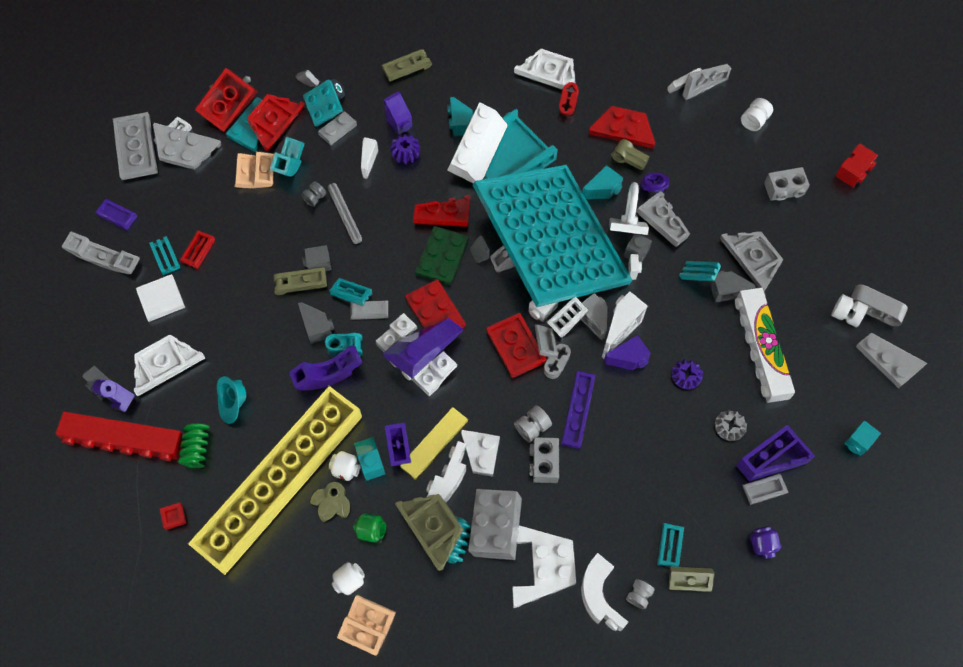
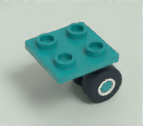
[303,79,345,126]

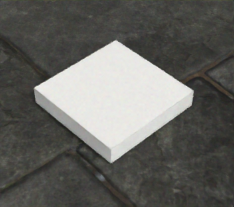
[136,274,185,322]

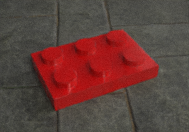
[405,279,466,329]
[486,313,547,378]

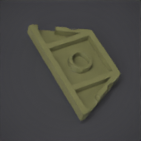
[395,494,464,571]

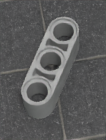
[850,284,908,326]

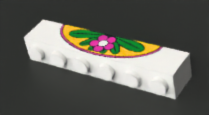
[735,288,795,403]

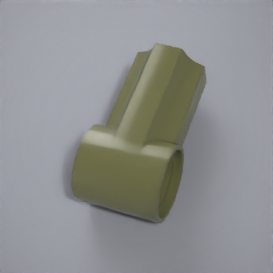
[611,139,650,170]

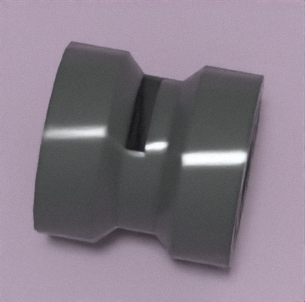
[301,181,326,207]

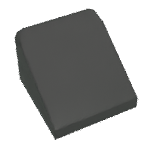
[470,236,490,263]

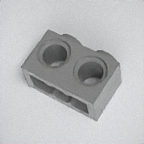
[764,167,810,201]
[529,438,559,483]

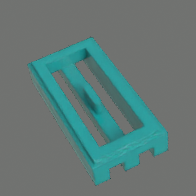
[149,236,180,275]
[679,261,721,281]
[329,278,372,306]
[657,523,684,568]

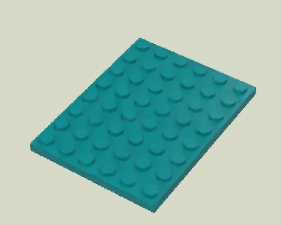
[473,165,632,308]

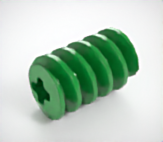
[178,424,210,468]

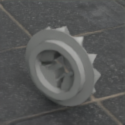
[715,410,747,441]

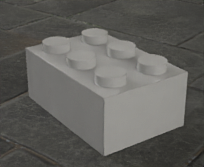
[468,489,522,560]

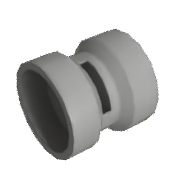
[626,579,655,609]

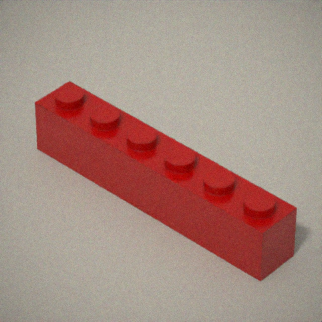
[56,412,183,461]

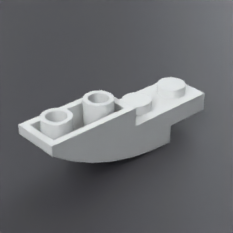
[426,441,466,502]

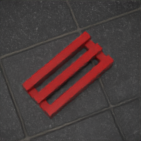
[180,231,215,269]

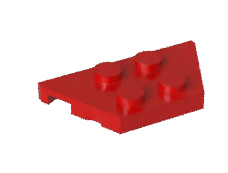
[247,94,305,152]
[588,106,655,149]

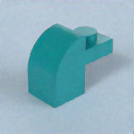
[270,137,305,176]

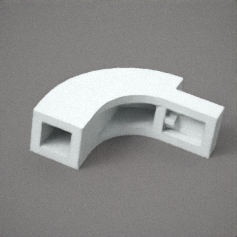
[581,553,628,632]

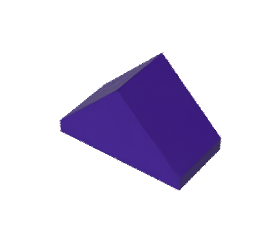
[385,423,411,466]

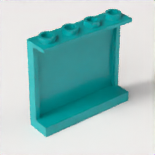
[484,109,558,179]

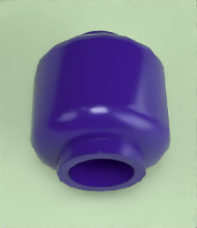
[750,526,781,559]

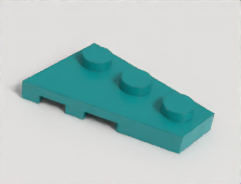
[226,97,262,153]

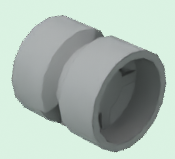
[514,405,552,443]

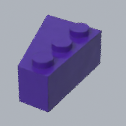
[736,425,815,482]

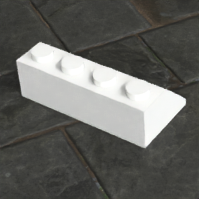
[447,103,507,183]

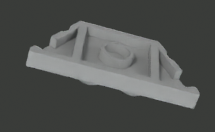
[153,123,221,170]
[720,232,783,291]

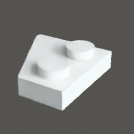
[461,430,500,477]

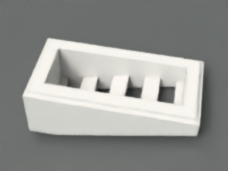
[361,138,378,179]
[547,297,588,338]

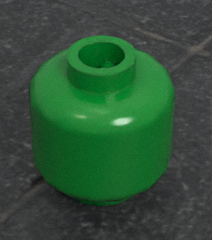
[353,513,386,542]

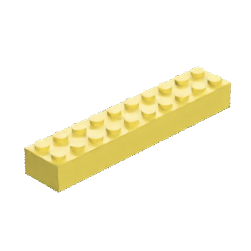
[188,386,362,575]

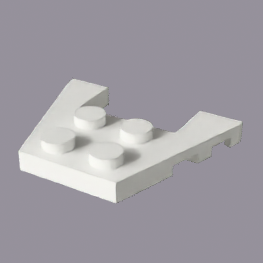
[513,526,576,608]

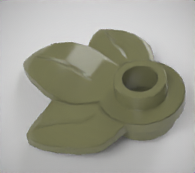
[310,482,350,522]

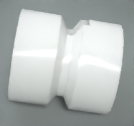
[741,98,773,131]
[831,294,868,328]

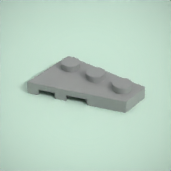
[682,64,731,100]
[636,192,690,247]
[856,333,927,388]

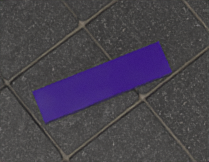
[561,371,596,449]

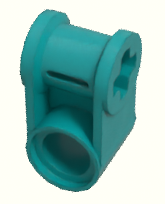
[325,333,363,357]

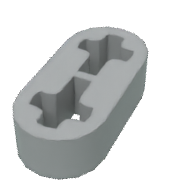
[544,344,571,379]

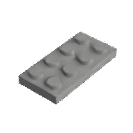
[113,112,158,180]

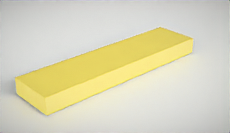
[400,407,468,480]

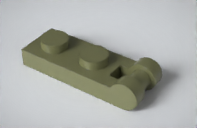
[382,50,432,82]
[273,267,327,295]

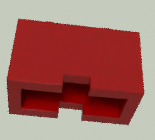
[835,144,878,187]

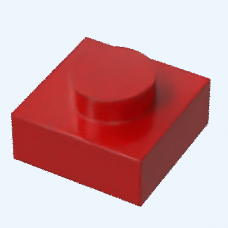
[160,502,186,530]

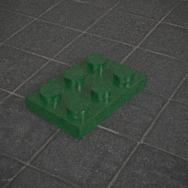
[415,226,469,286]

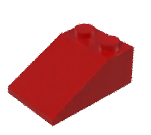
[195,68,258,132]

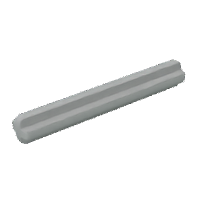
[327,183,362,244]

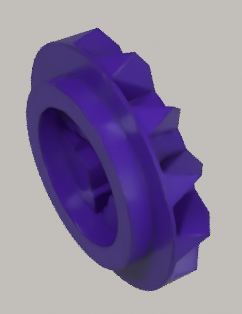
[641,173,670,193]
[671,359,703,389]

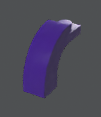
[289,346,363,390]

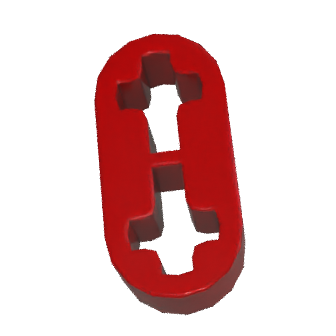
[559,82,579,116]

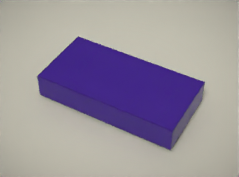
[95,199,137,230]

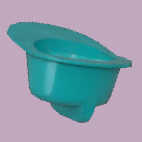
[217,376,246,424]

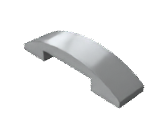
[62,232,140,274]

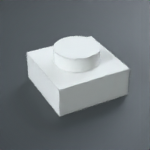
[628,254,642,280]

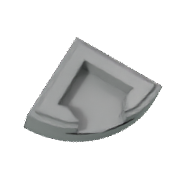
[295,70,319,87]

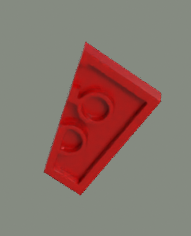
[413,195,471,227]

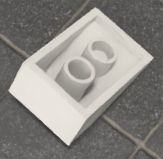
[602,292,647,359]

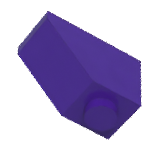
[384,91,412,135]
[604,335,651,370]

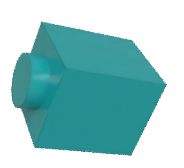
[844,420,881,456]

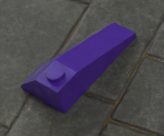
[383,318,463,378]

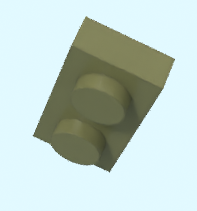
[668,567,714,592]

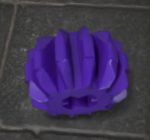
[390,134,420,165]

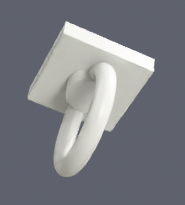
[609,182,649,235]

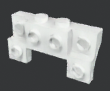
[376,313,457,396]

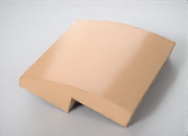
[235,152,274,188]
[337,595,396,655]

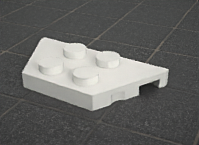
[514,49,575,92]
[134,335,205,396]

